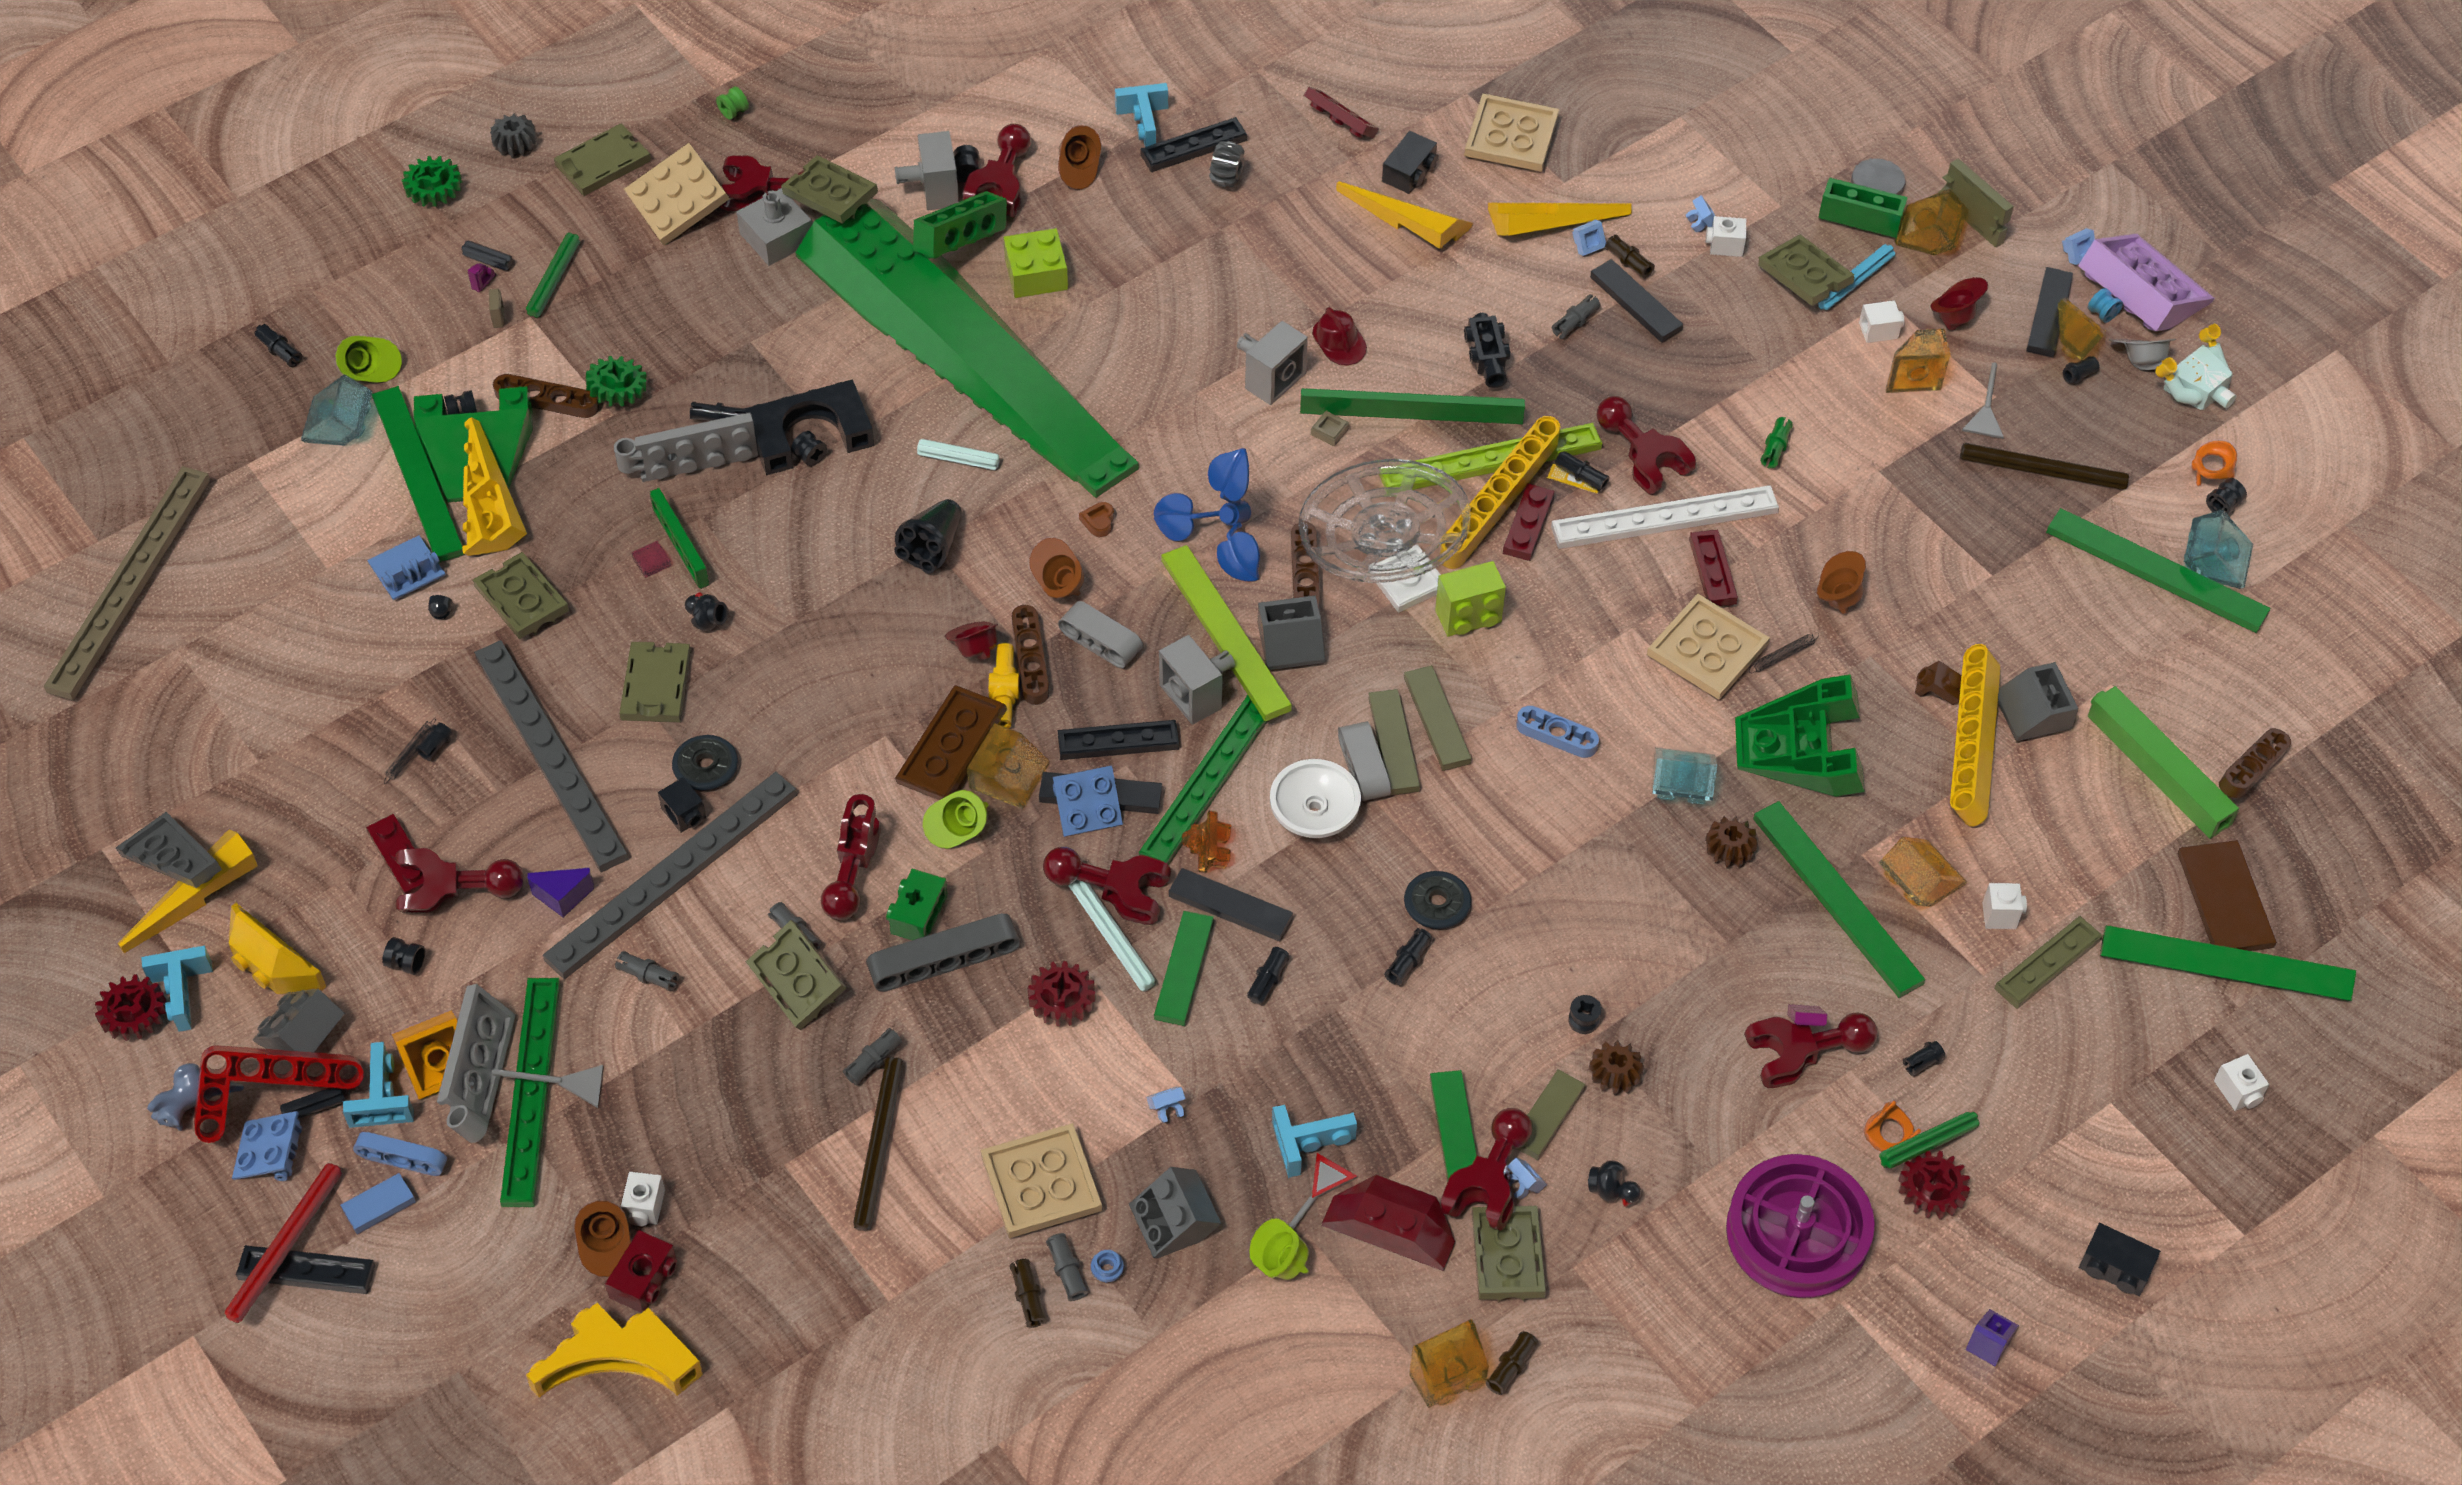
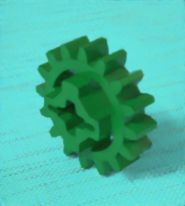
[402,156,462,207]
[586,356,647,407]

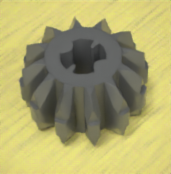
[490,112,537,158]
[1209,141,1244,187]

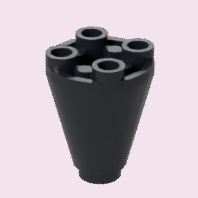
[894,499,961,573]

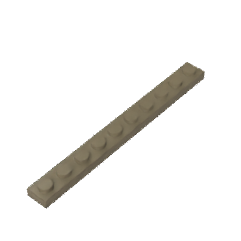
[44,466,210,700]

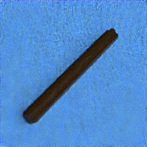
[1960,443,2129,490]
[853,1057,903,1231]

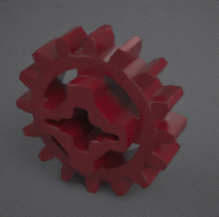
[1027,961,1096,1027]
[95,974,167,1041]
[1898,1151,1970,1219]

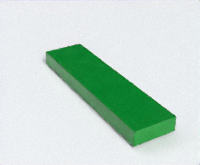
[650,488,709,589]
[1154,911,1214,1026]
[1430,1070,1477,1182]

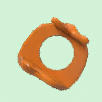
[2191,440,2237,486]
[1864,1101,1921,1152]

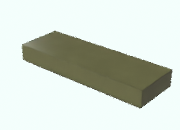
[1517,1069,1585,1160]

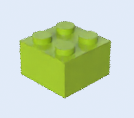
[1003,228,1068,298]
[1435,561,1506,637]

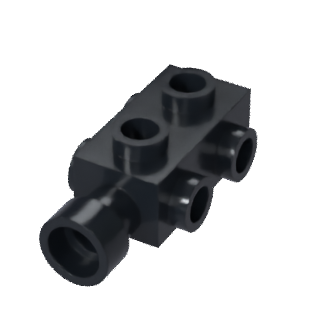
[1464,313,1510,388]

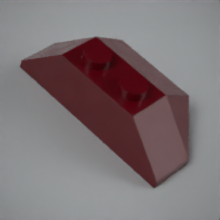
[1322,1175,1455,1271]

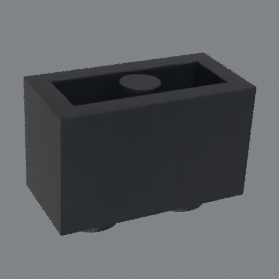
[1382,131,1438,194]
[2078,1222,2161,1297]

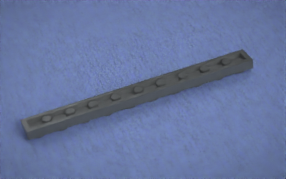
[474,640,628,873]
[543,772,797,980]

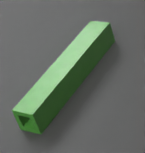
[2088,686,2239,839]

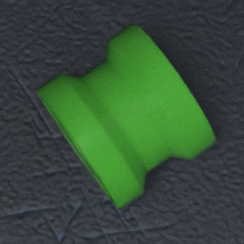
[716,86,749,120]

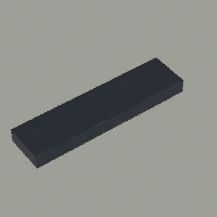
[1140,117,1247,173]
[1590,259,1683,343]
[2026,267,2073,358]
[1057,720,1179,760]
[1039,772,1162,814]
[1169,868,1293,942]
[236,1245,375,1294]

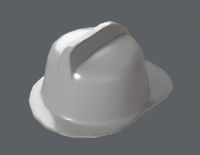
[2109,339,2176,370]

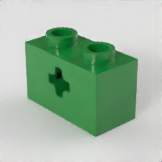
[886,868,948,940]

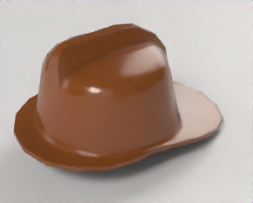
[1058,125,1101,189]
[1029,538,1085,598]
[1817,551,1866,614]
[575,1201,631,1277]

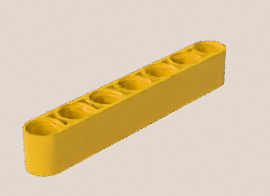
[1440,416,1560,569]
[1950,644,2000,826]

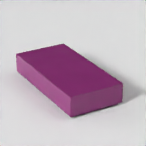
[1787,1004,1827,1026]

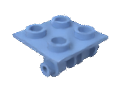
[367,535,446,601]
[1053,765,1123,836]
[232,1111,302,1181]

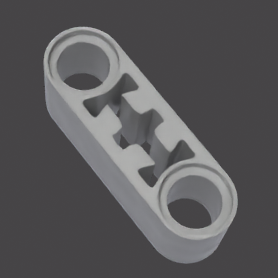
[1058,601,1143,668]
[1338,721,1391,801]

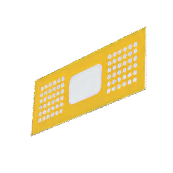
[1547,463,1599,494]

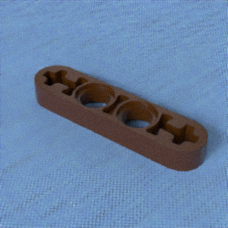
[493,374,599,418]
[1291,522,1320,609]
[1012,605,1049,705]
[2219,728,2291,798]

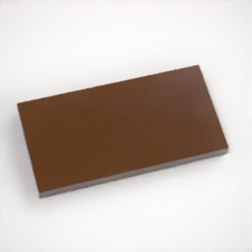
[895,685,1007,800]
[2177,840,2277,951]

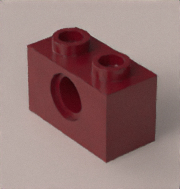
[605,1230,677,1313]

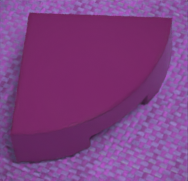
[467,263,496,292]

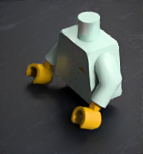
[2155,324,2236,410]

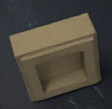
[489,289,504,328]
[1311,411,1349,446]

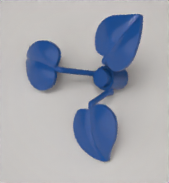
[1153,448,1260,581]

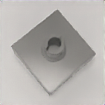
[894,131,959,210]
[736,188,812,266]
[1237,321,1308,406]
[1159,635,1235,725]

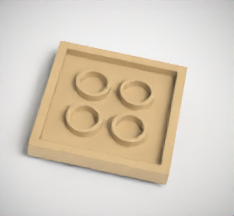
[1464,94,1559,172]
[624,143,730,245]
[1647,594,1770,700]
[981,1123,1102,1239]

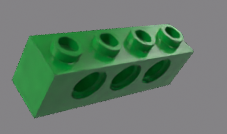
[913,191,1007,259]

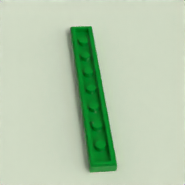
[371,386,465,563]
[1300,388,1525,424]
[2046,508,2271,633]
[1139,695,1267,865]
[1753,801,1925,998]
[2100,925,2357,1001]
[500,978,561,1207]

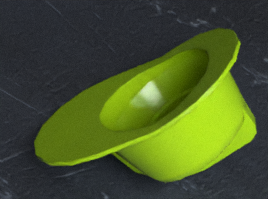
[335,335,402,382]
[922,790,989,849]
[1249,1218,1309,1280]

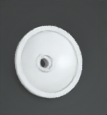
[1270,759,1361,838]

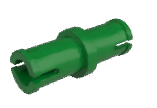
[1760,417,1793,468]

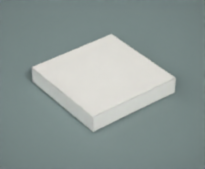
[1368,544,1441,613]

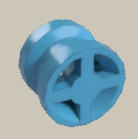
[2088,288,2123,323]

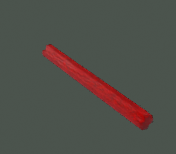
[225,1163,342,1323]

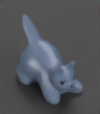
[147,1063,244,1131]

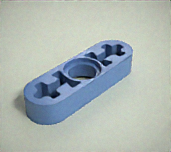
[1516,706,1599,758]
[353,1132,447,1176]

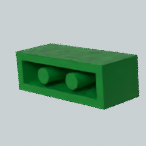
[1818,177,1908,238]

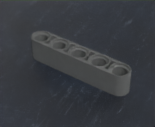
[866,913,1021,992]

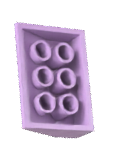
[2078,234,2215,331]

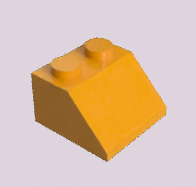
[391,1010,458,1099]

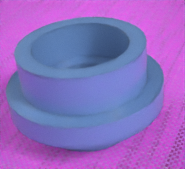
[1091,1250,1124,1282]

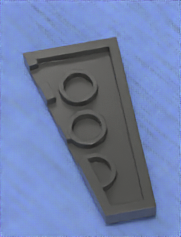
[116,812,222,888]

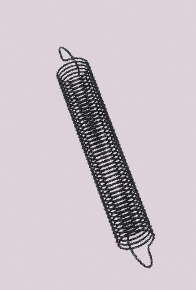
[1749,633,1819,673]
[384,718,436,784]

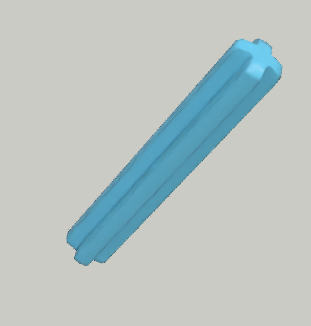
[1818,244,1895,310]

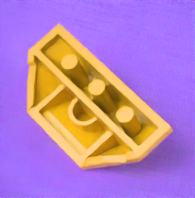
[228,902,326,994]

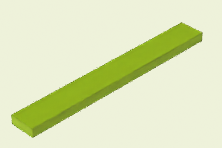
[1379,423,1602,495]
[1161,545,1292,722]

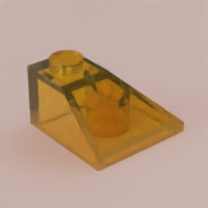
[2058,296,2105,360]

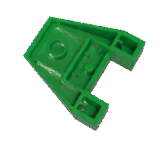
[414,386,533,503]
[1735,674,1865,797]

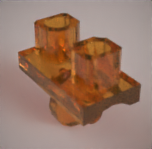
[1181,810,1231,873]

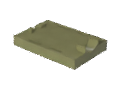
[554,123,651,196]
[781,155,878,223]
[1938,158,2014,248]
[1758,234,1854,306]
[473,552,569,639]
[619,642,691,723]
[745,920,846,1030]
[1472,1206,1546,1303]

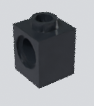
[658,777,706,833]

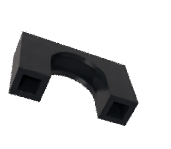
[745,379,874,476]

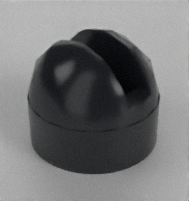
[428,595,453,620]

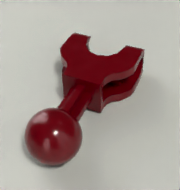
[963,123,1031,217]
[719,155,804,211]
[1596,396,1696,494]
[820,794,881,920]
[1043,847,1171,925]
[395,848,524,913]
[1744,1012,1878,1088]
[1441,1108,1533,1231]

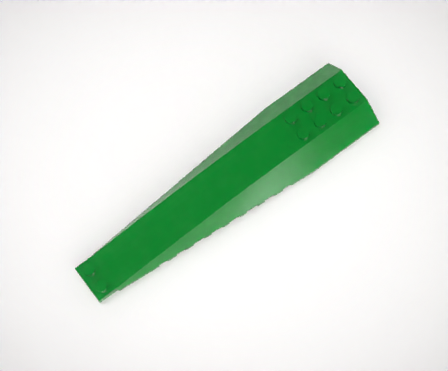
[795,198,1139,498]

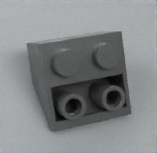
[1257,595,1325,670]
[1998,662,2079,741]
[253,989,345,1052]
[1129,1167,1222,1258]

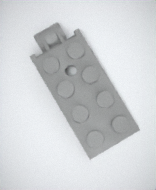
[614,413,758,482]
[437,984,515,1143]

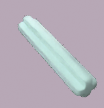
[917,439,999,470]

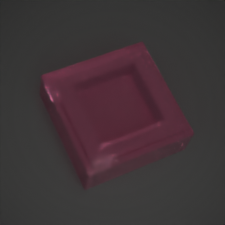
[631,541,671,578]

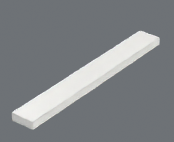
[1551,485,1779,549]

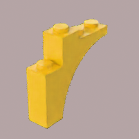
[526,1303,703,1398]

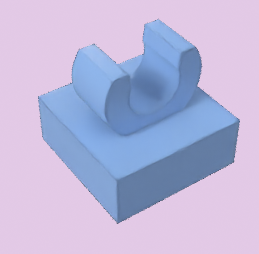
[1686,195,1715,232]
[1572,220,1606,256]
[2062,228,2095,265]
[1146,1087,1185,1122]
[1507,1158,1547,1199]

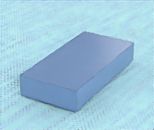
[340,1173,416,1234]

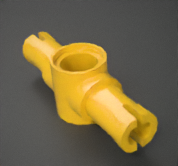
[989,643,1019,729]

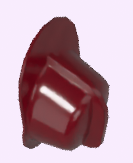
[1930,277,1989,330]
[1312,307,1367,366]
[945,621,998,660]

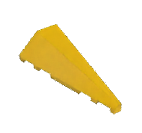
[1336,181,1473,249]
[1488,203,1631,236]
[462,417,527,556]
[117,829,258,953]

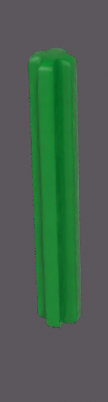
[526,232,580,318]
[1879,1112,1980,1169]

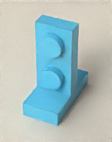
[1115,83,1168,147]
[141,945,213,1032]
[343,1042,414,1128]
[1272,1105,1357,1178]

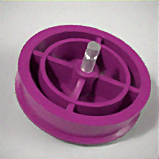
[1726,1154,1874,1298]

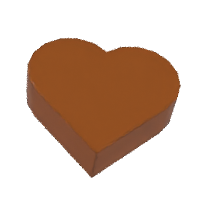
[1079,502,1114,537]

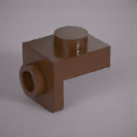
[1915,661,1962,705]

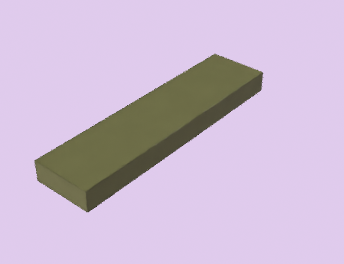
[1404,665,1471,771]
[1368,689,1420,795]
[1994,916,2103,1009]

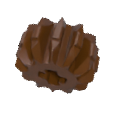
[1705,815,1758,868]
[1589,1040,1644,1096]

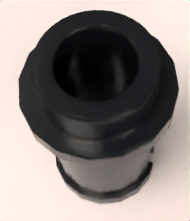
[2063,356,2100,384]
[415,722,453,761]
[1903,1041,1945,1076]

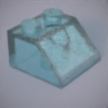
[301,374,373,446]
[2184,509,2253,589]
[1652,747,1717,804]

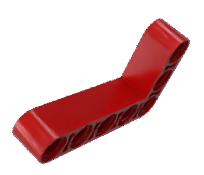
[194,1045,364,1143]

